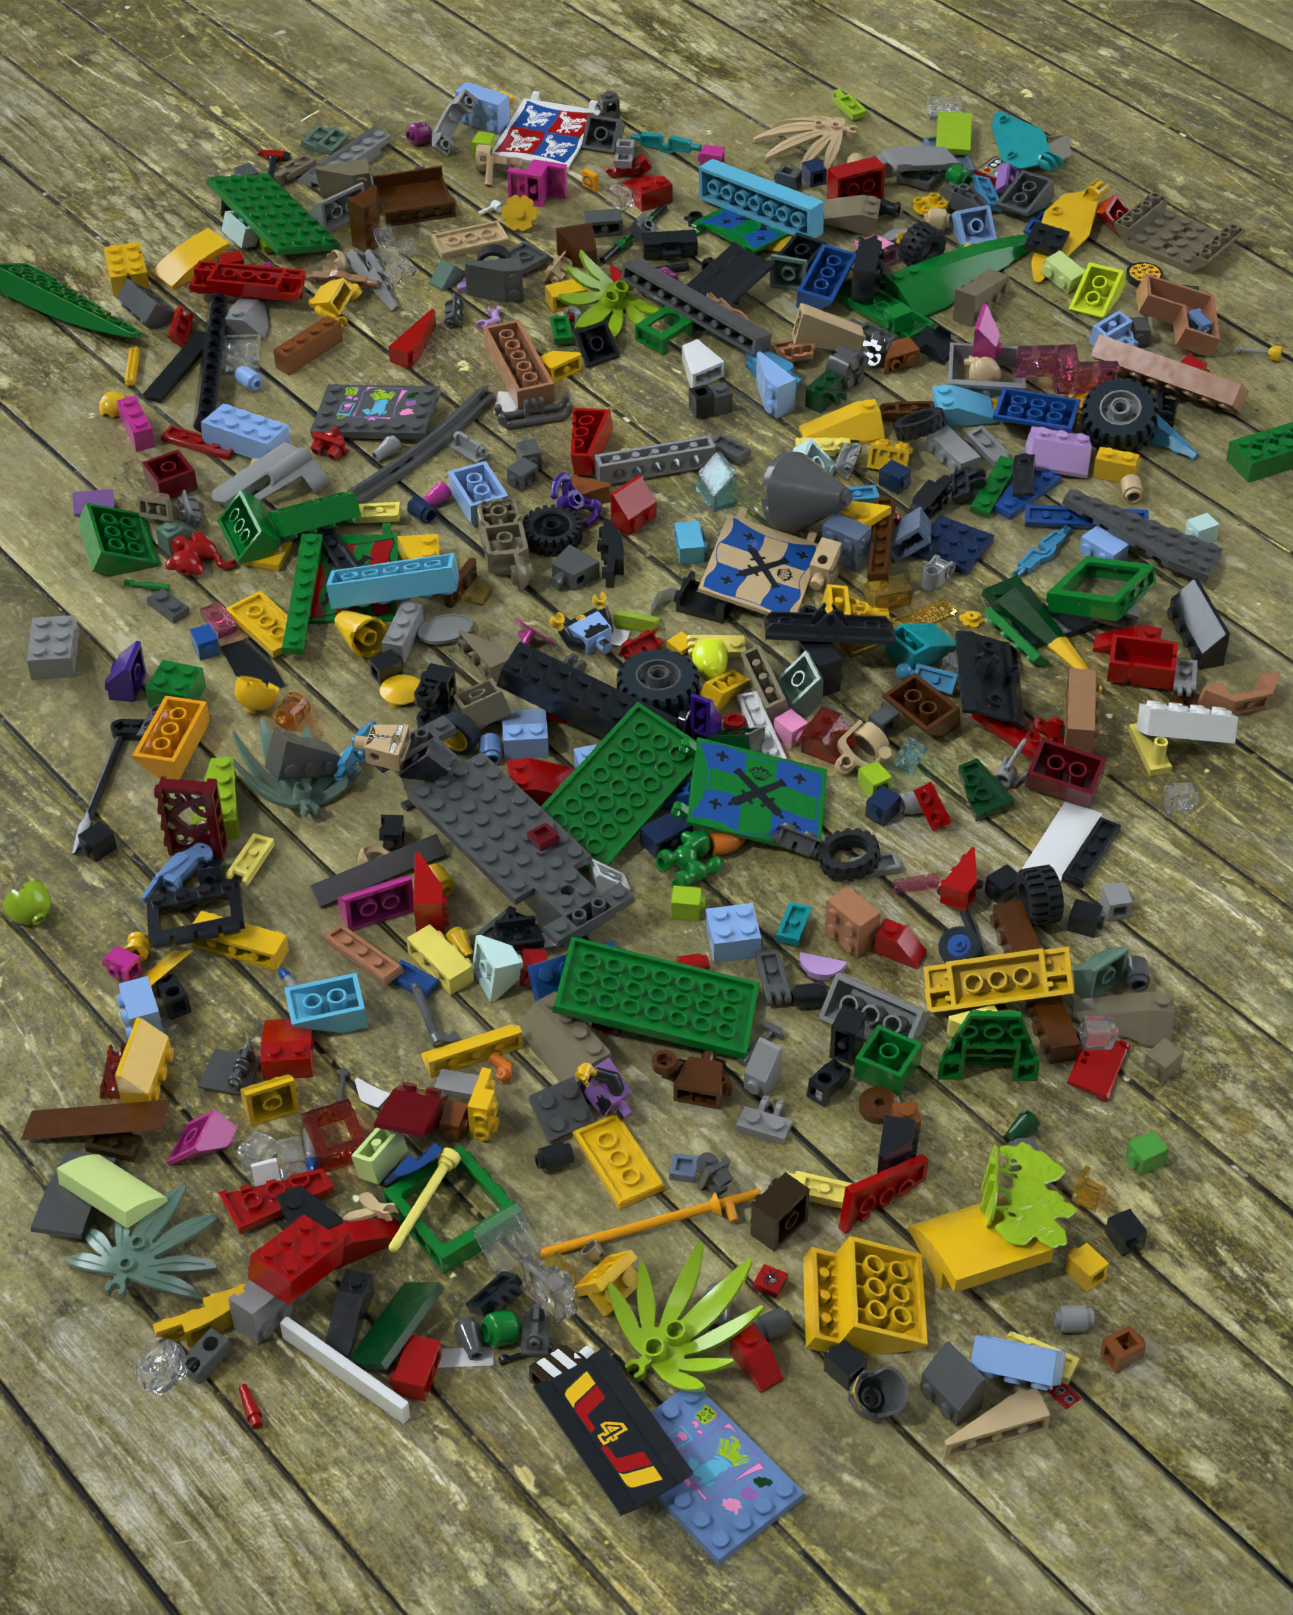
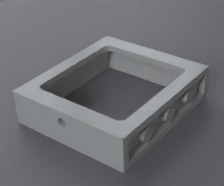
[947,342,1027,400]

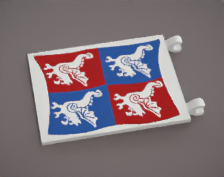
[493,91,601,170]

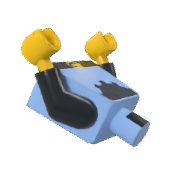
[549,591,614,655]

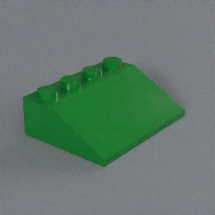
[78,502,159,575]

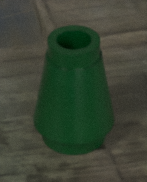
[1003,1111,1040,1144]

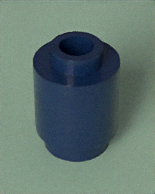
[407,496,437,523]

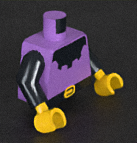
[575,1058,633,1122]

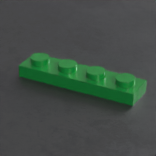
[970,455,1014,518]
[984,606,1050,668]

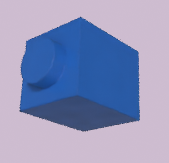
[190,623,220,661]

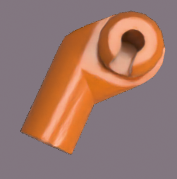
[488,1052,513,1083]

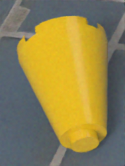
[334,610,388,658]

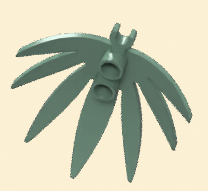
[232,718,361,817]
[65,1185,219,1303]

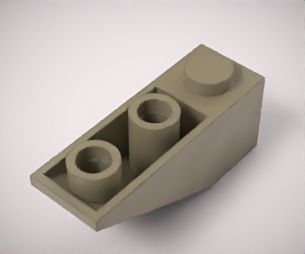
[457,630,510,682]

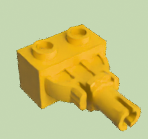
[822,584,889,618]

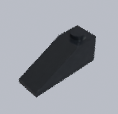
[325,1269,375,1359]

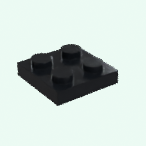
[1024,221,1070,257]

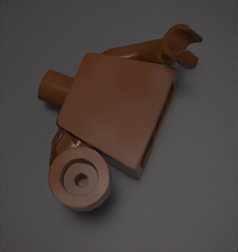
[652,1050,735,1110]

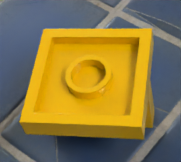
[572,1250,638,1316]

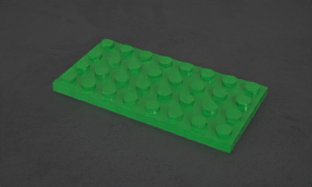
[206,173,340,255]
[541,701,696,871]
[552,937,759,1060]

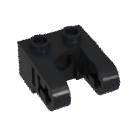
[414,663,457,728]

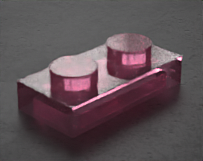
[200,602,238,639]

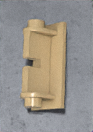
[544,251,573,283]

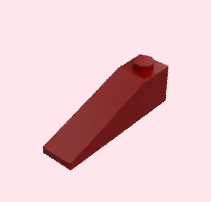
[389,309,436,369]

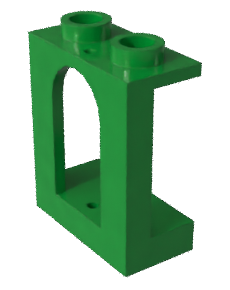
[635,306,693,355]

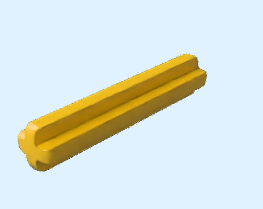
[125,347,140,386]

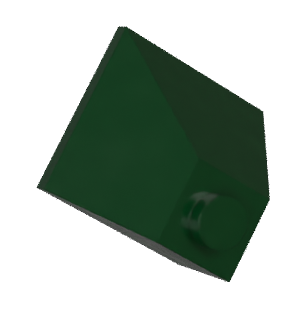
[708,727,765,753]

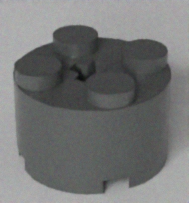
[825,344,869,389]

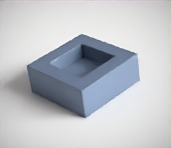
[669,1153,699,1183]

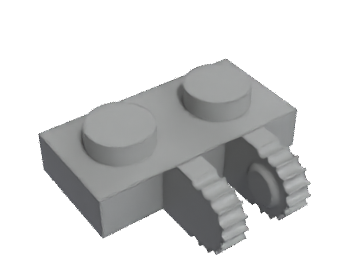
[736,1095,792,1145]

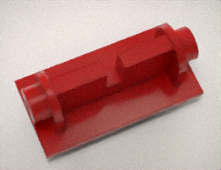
[618,628,663,661]
[913,781,952,831]

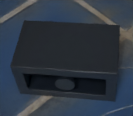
[829,1005,866,1065]

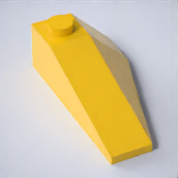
[799,399,885,444]

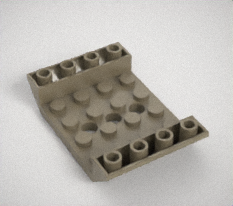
[1114,191,1246,273]

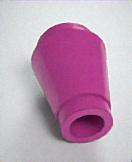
[423,482,452,506]

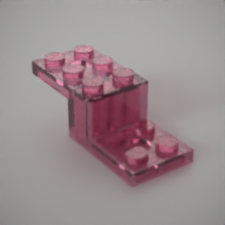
[1012,344,1119,394]

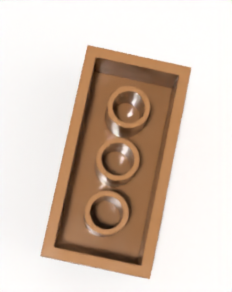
[1064,668,1100,754]

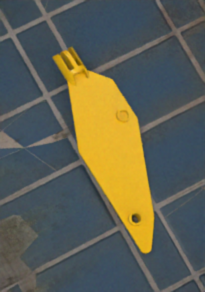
[1031,179,1110,283]

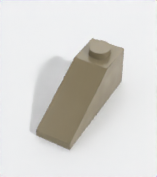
[137,493,173,521]

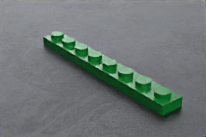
[282,534,323,655]

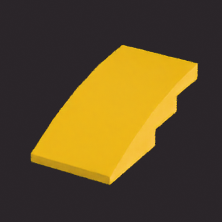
[151,228,230,290]

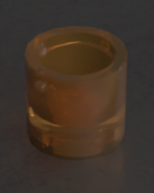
[273,692,311,731]

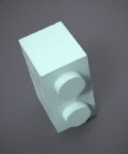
[221,211,258,249]

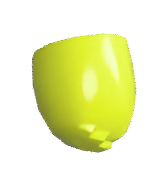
[692,639,728,681]

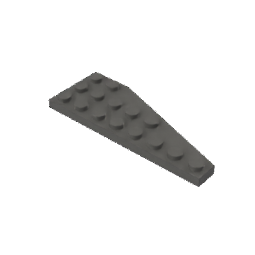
[1062,489,1223,583]

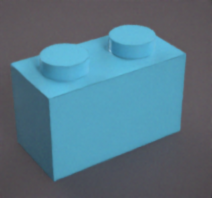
[674,521,708,565]

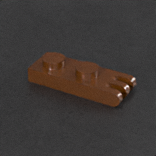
[444,558,477,608]

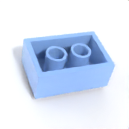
[455,82,510,135]
[448,461,508,525]
[971,1335,1066,1390]

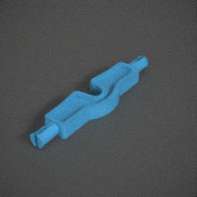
[1012,525,1071,578]
[334,721,377,781]

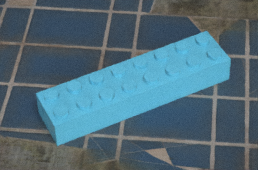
[699,159,824,238]

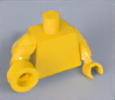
[308,278,362,332]

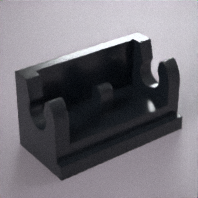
[1155,387,1176,428]

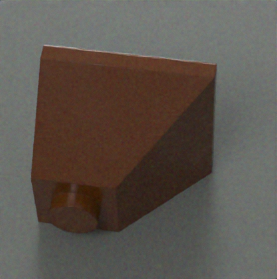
[556,223,597,268]

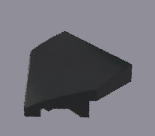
[492,906,545,951]

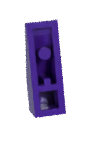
[690,693,722,741]

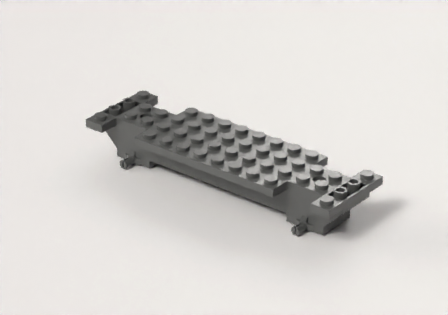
[374,715,635,947]

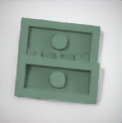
[301,124,349,154]

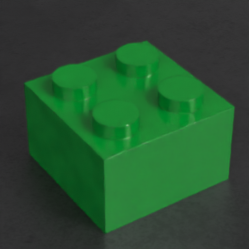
[145,660,206,708]
[854,1025,923,1096]

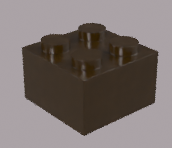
[750,1172,810,1252]

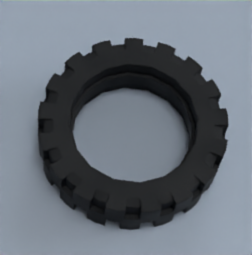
[893,407,947,441]
[818,828,881,882]

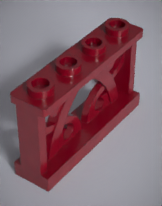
[154,776,228,860]

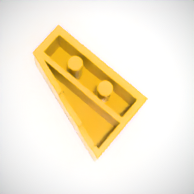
[397,534,440,560]

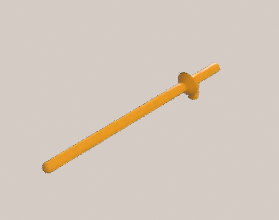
[540,1188,761,1258]

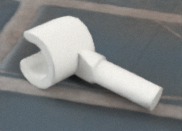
[478,200,503,216]

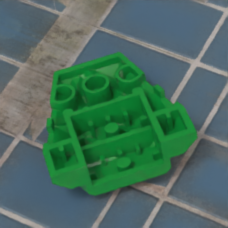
[937,1010,1040,1081]

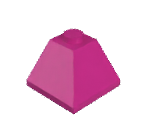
[972,303,1002,360]
[166,1109,237,1165]

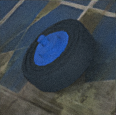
[938,926,982,963]

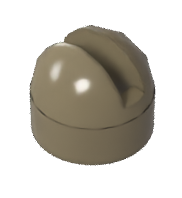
[580,1239,604,1263]

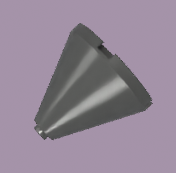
[761,452,852,534]

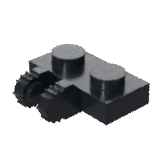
[950,466,987,505]

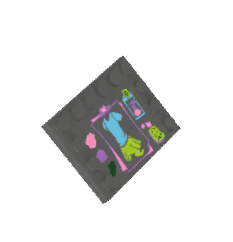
[310,384,441,440]

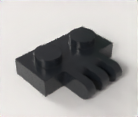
[466,1271,523,1317]

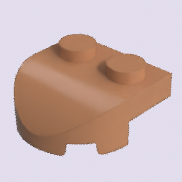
[770,339,815,363]

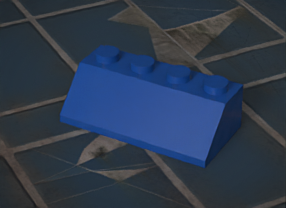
[796,244,857,310]

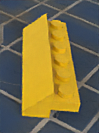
[923,946,1075,1014]

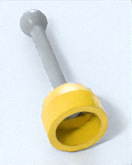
[1235,346,1282,362]

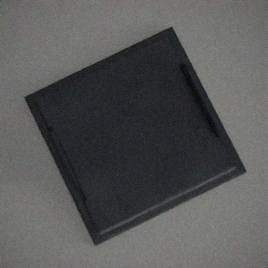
[914,325,957,365]

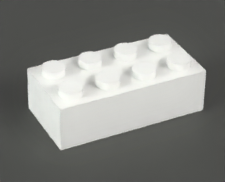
[1136,700,1238,744]

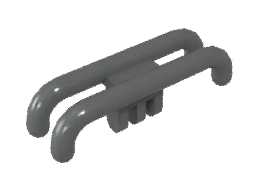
[494,393,574,429]

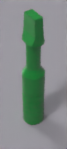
[124,580,170,592]

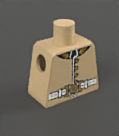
[809,537,842,590]
[354,725,411,771]

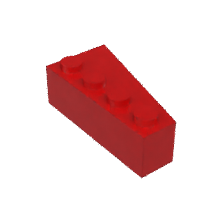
[571,408,613,476]

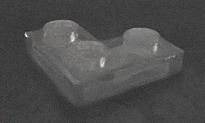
[372,224,419,265]

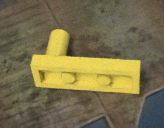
[1128,723,1172,776]

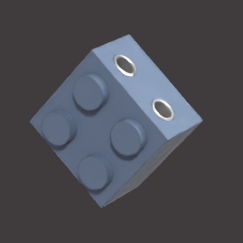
[822,513,871,572]

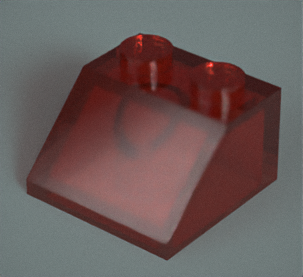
[801,706,857,765]

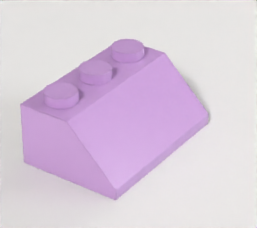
[1025,427,1092,478]

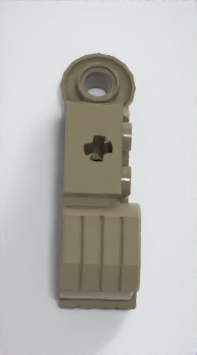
[477,497,534,592]

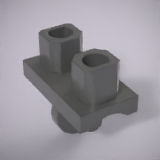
[863,333,890,367]
[696,1152,733,1197]

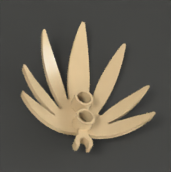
[753,116,857,175]

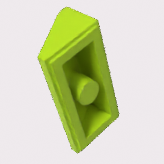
[614,610,660,631]

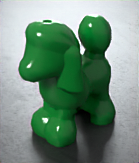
[655,829,724,889]

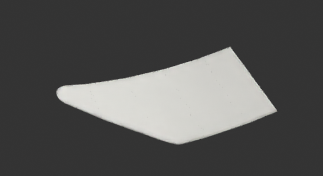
[355,1078,390,1108]

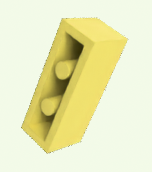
[407,924,474,995]

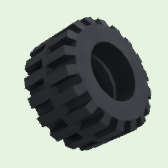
[898,221,947,266]
[1016,864,1064,927]

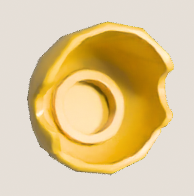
[99,391,126,418]

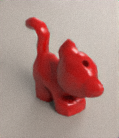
[165,531,237,575]

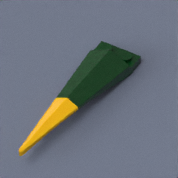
[982,575,1102,693]

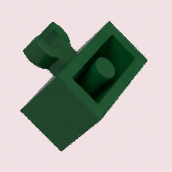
[805,369,847,413]

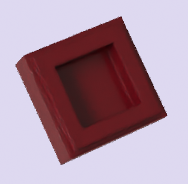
[527,823,560,852]

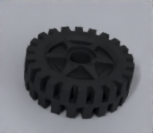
[522,505,582,557]

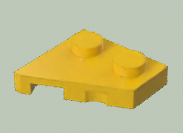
[837,501,891,527]

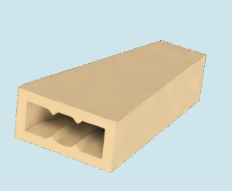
[792,303,866,351]

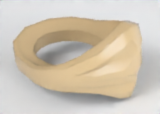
[357,846,390,865]

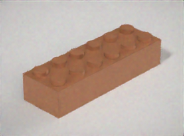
[483,320,555,410]

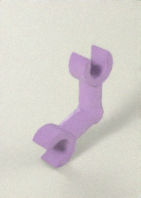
[476,305,501,333]

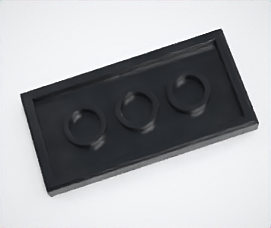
[1012,601,1106,648]

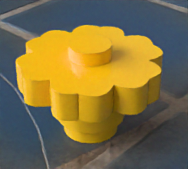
[501,195,538,231]

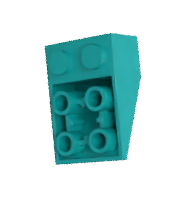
[885,623,956,670]

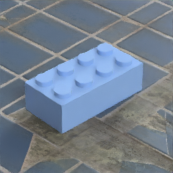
[201,404,290,459]

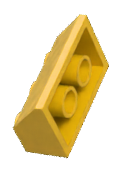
[115,1017,174,1103]

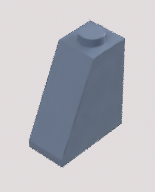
[891,507,931,563]

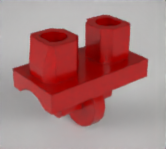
[310,428,349,461]

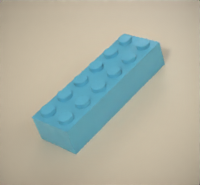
[326,553,459,610]

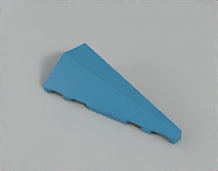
[1149,415,1198,462]

